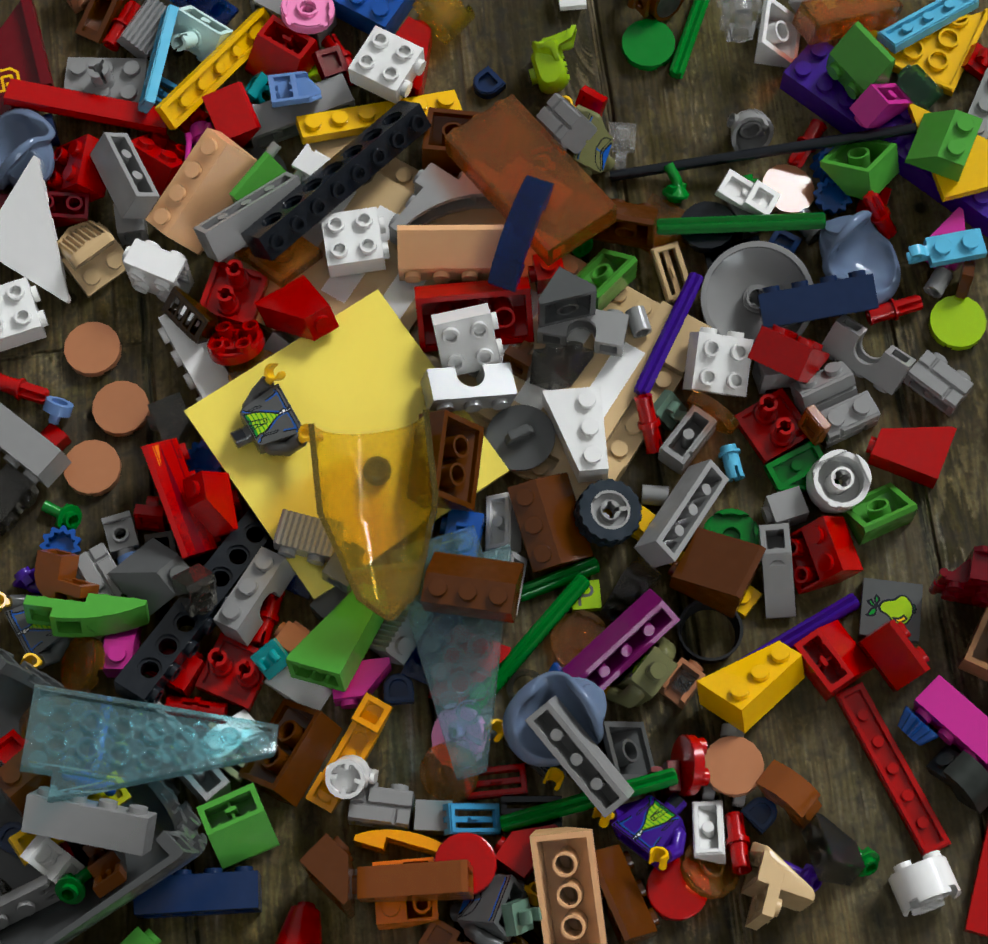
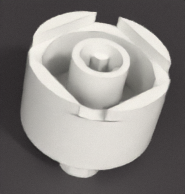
[806,449,872,513]
[888,850,962,917]

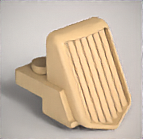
[57,220,126,298]
[741,842,815,931]

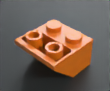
[372,857,439,930]

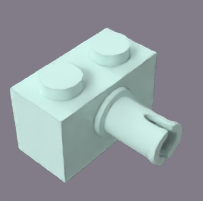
[171,5,233,62]

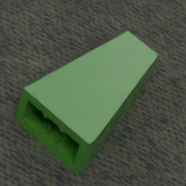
[285,584,390,692]

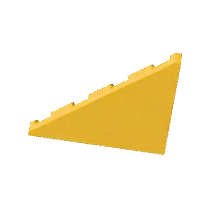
[878,8,988,97]
[907,104,988,202]

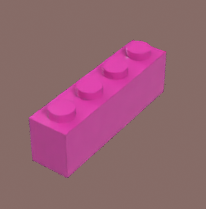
[913,675,988,772]

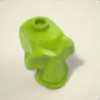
[528,25,577,95]

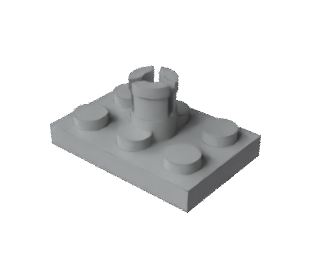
[63,57,149,103]

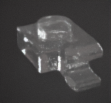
[609,122,637,169]

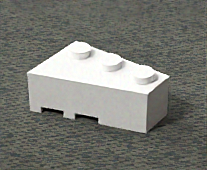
[542,386,609,483]

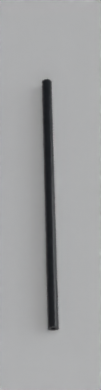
[610,123,917,182]

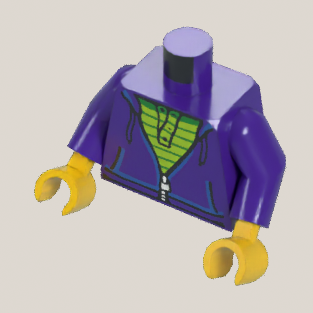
[592,793,687,871]

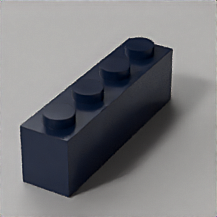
[757,270,879,328]
[134,866,262,919]

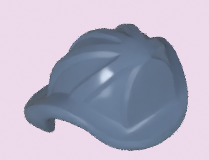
[0,108,56,191]
[819,210,901,305]
[503,671,607,767]

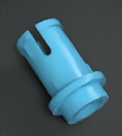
[718,443,745,482]

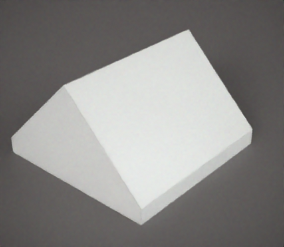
[754,0,802,68]

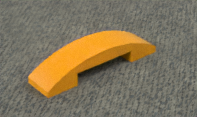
[305,692,393,814]
[353,829,442,856]

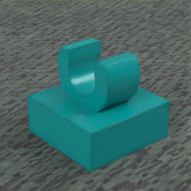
[245,71,270,104]
[250,638,288,681]

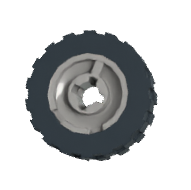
[573,478,642,547]

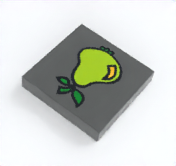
[858,578,923,644]

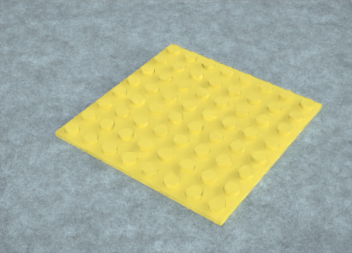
[184,289,510,600]

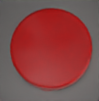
[207,319,265,366]
[670,734,710,796]
[434,832,497,895]
[646,858,709,921]

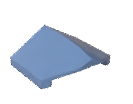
[267,71,322,108]

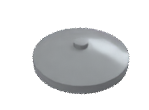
[700,241,813,344]

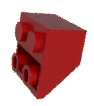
[245,15,319,85]
[131,132,186,196]
[47,134,106,203]
[748,324,830,383]
[790,516,863,594]
[857,619,931,692]
[792,620,874,702]

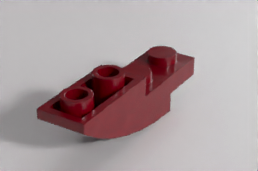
[0,191,90,227]

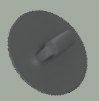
[486,405,555,471]

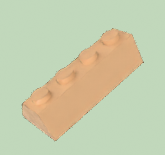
[145,127,257,255]
[397,224,513,283]
[529,826,608,944]

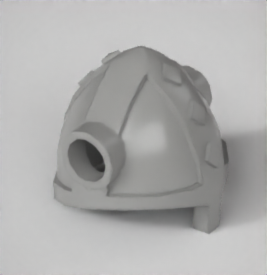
[727,108,774,151]

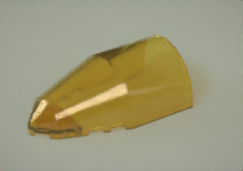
[308,409,439,622]

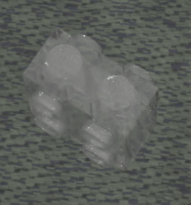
[717,0,762,43]

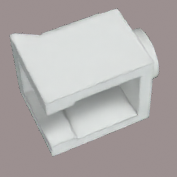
[291,144,330,182]

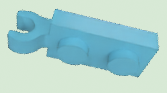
[906,228,987,268]

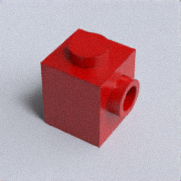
[528,250,564,295]

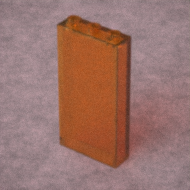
[445,94,617,266]

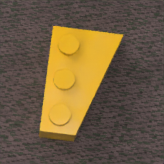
[696,641,805,733]

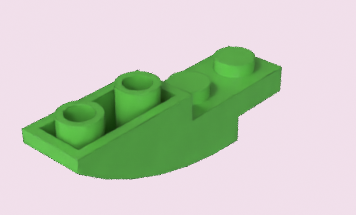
[23,593,150,637]

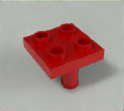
[200,259,270,324]
[733,388,809,465]
[195,632,266,712]

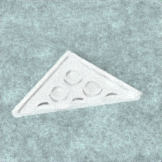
[0,155,71,304]

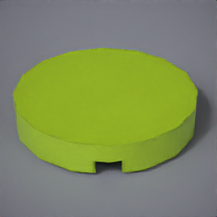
[928,295,987,351]

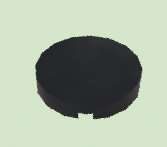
[680,201,735,254]

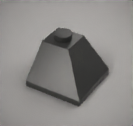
[107,538,196,616]

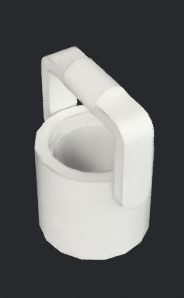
[325,755,379,799]

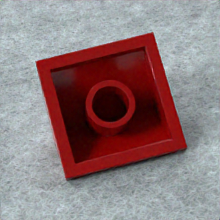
[202,82,262,148]

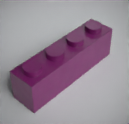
[562,589,680,691]

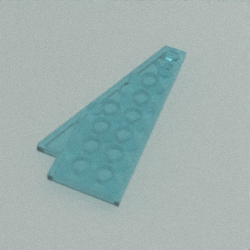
[388,525,512,781]
[19,684,279,803]

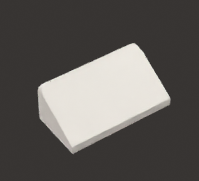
[485,492,521,553]
[692,800,726,864]

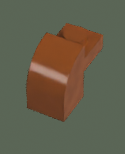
[34,548,100,602]
[755,759,822,829]

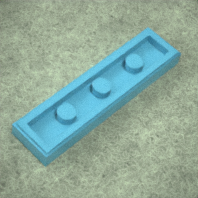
[877,0,979,54]
[138,4,179,114]

